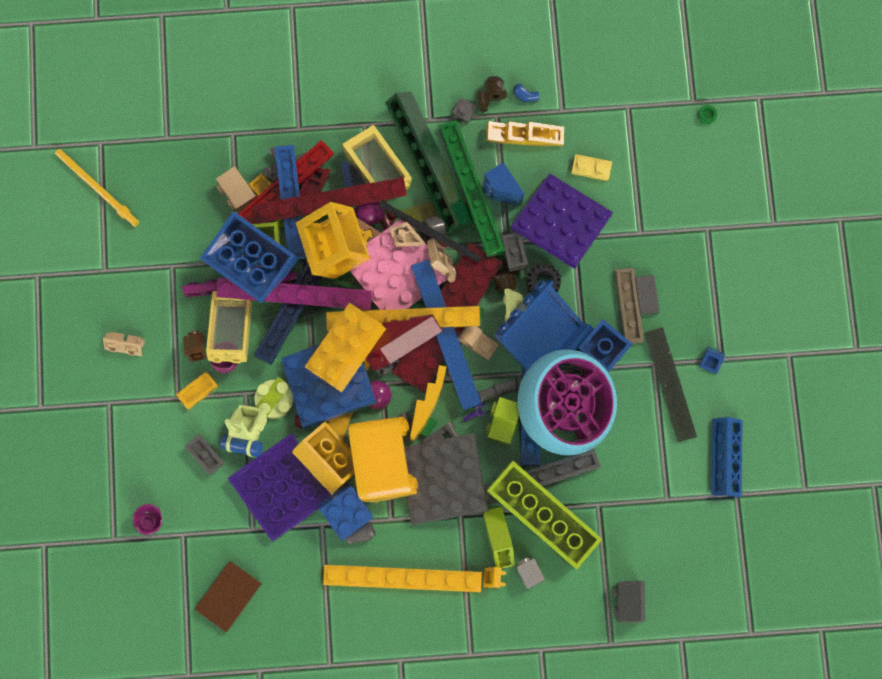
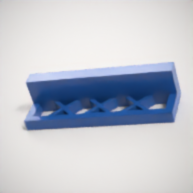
[711,417,743,497]

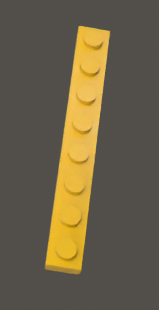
[327,306,480,331]
[323,565,482,592]

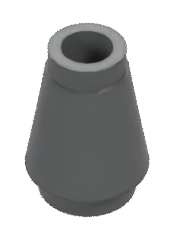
[346,522,376,545]

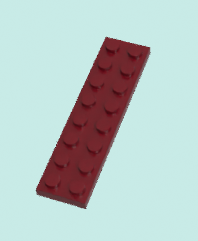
[392,243,503,393]

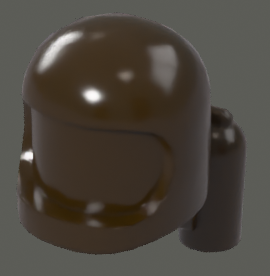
[477,76,507,112]
[492,257,520,294]

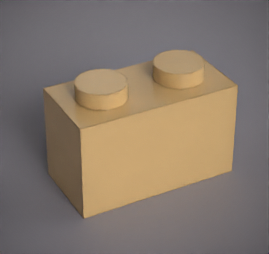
[216,166,256,213]

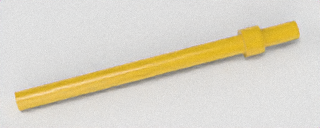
[55,149,140,227]

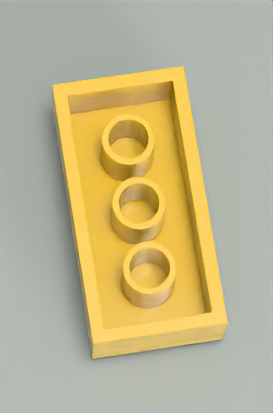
[305,303,386,393]

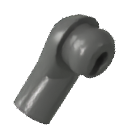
[377,357,401,376]

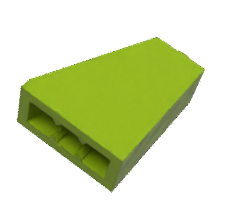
[483,507,515,569]

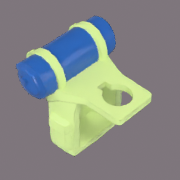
[220,405,267,457]

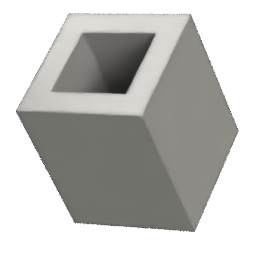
[516,557,545,590]

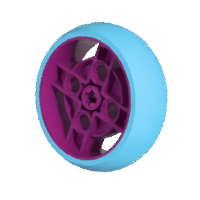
[518,349,617,455]

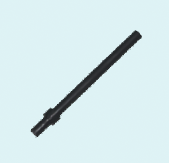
[379,200,481,263]

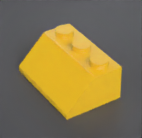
[292,422,355,495]

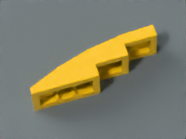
[486,121,564,146]
[410,365,447,442]

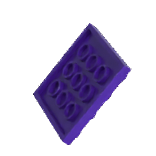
[511,173,613,269]
[228,433,331,542]

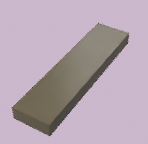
[614,267,644,344]

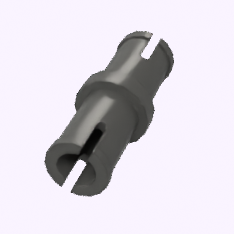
[477,379,517,403]

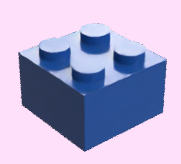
[577,319,632,373]
[316,483,374,541]

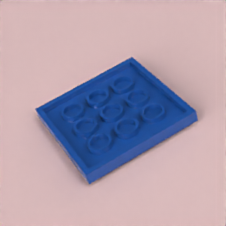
[281,344,377,429]

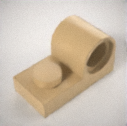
[458,326,499,361]

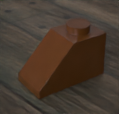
[183,331,208,363]

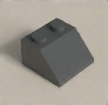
[613,581,645,623]

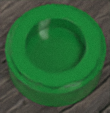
[698,105,717,125]

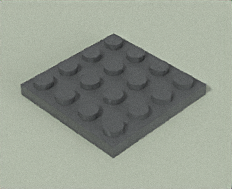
[404,433,488,525]

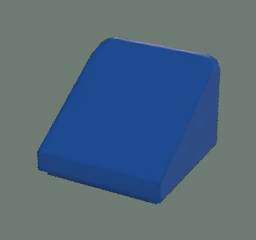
[699,347,725,374]

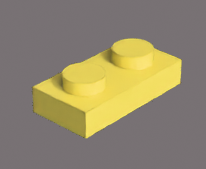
[571,154,612,181]

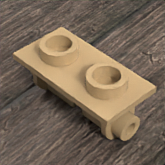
[103,332,145,356]

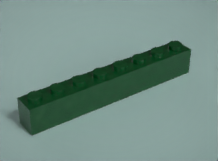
[385,92,473,233]

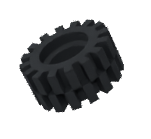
[526,264,561,293]

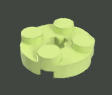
[255,380,294,419]

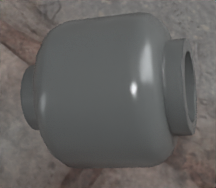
[419,216,447,241]

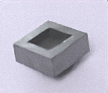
[452,97,477,124]

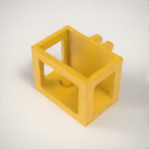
[296,202,370,279]

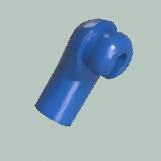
[513,84,539,102]

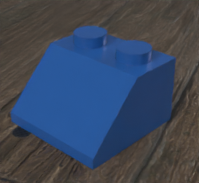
[482,162,524,206]

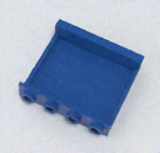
[494,280,594,372]

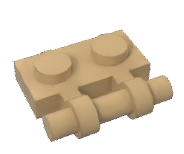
[427,238,456,282]

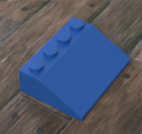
[200,211,299,303]

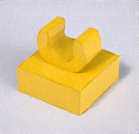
[483,567,506,588]

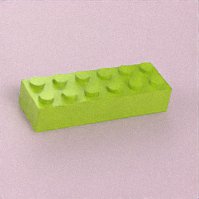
[486,461,603,569]

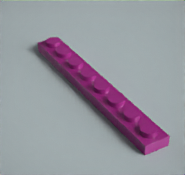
[216,278,372,310]

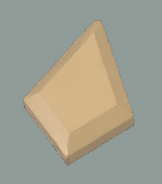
[389,222,425,247]

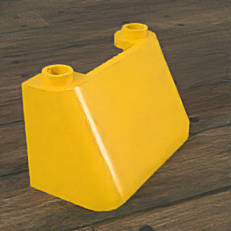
[348,417,418,503]

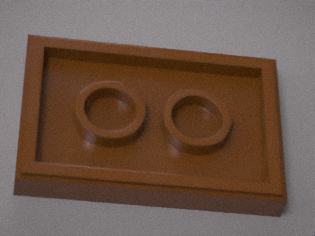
[195,561,262,633]

